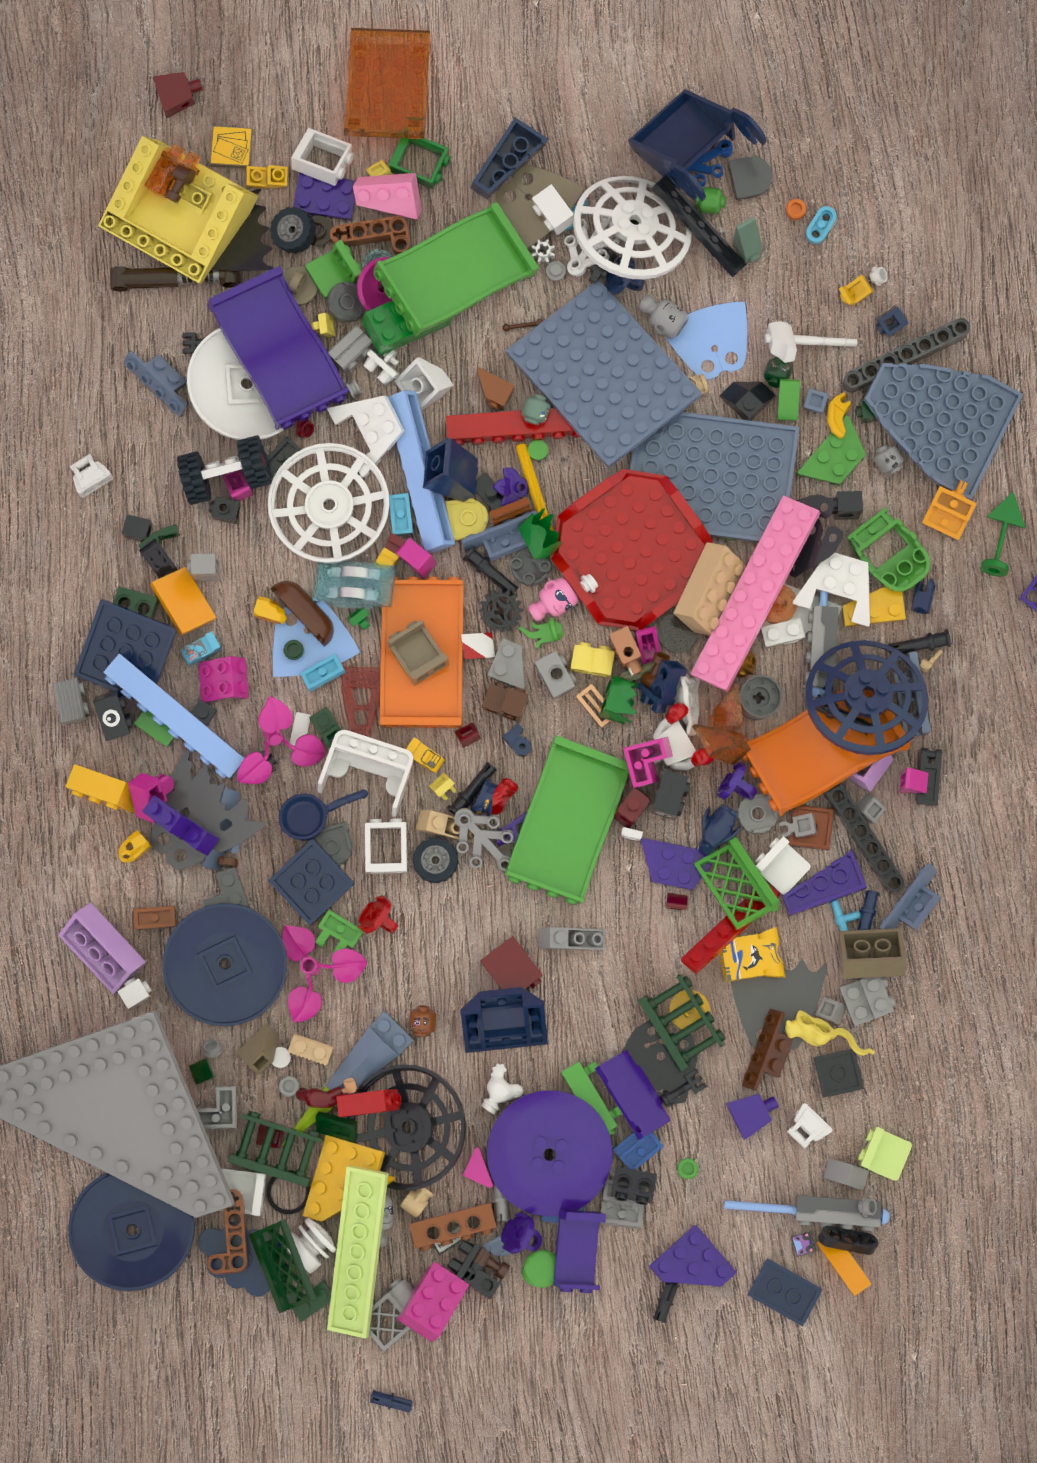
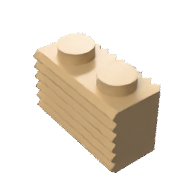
[288,1034,335,1067]

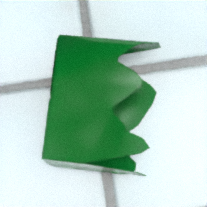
[518,508,562,559]
[599,675,639,724]

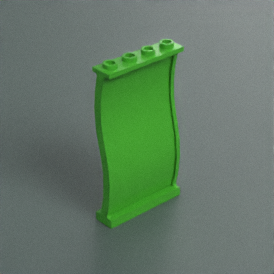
[373,202,539,336]
[504,735,629,906]

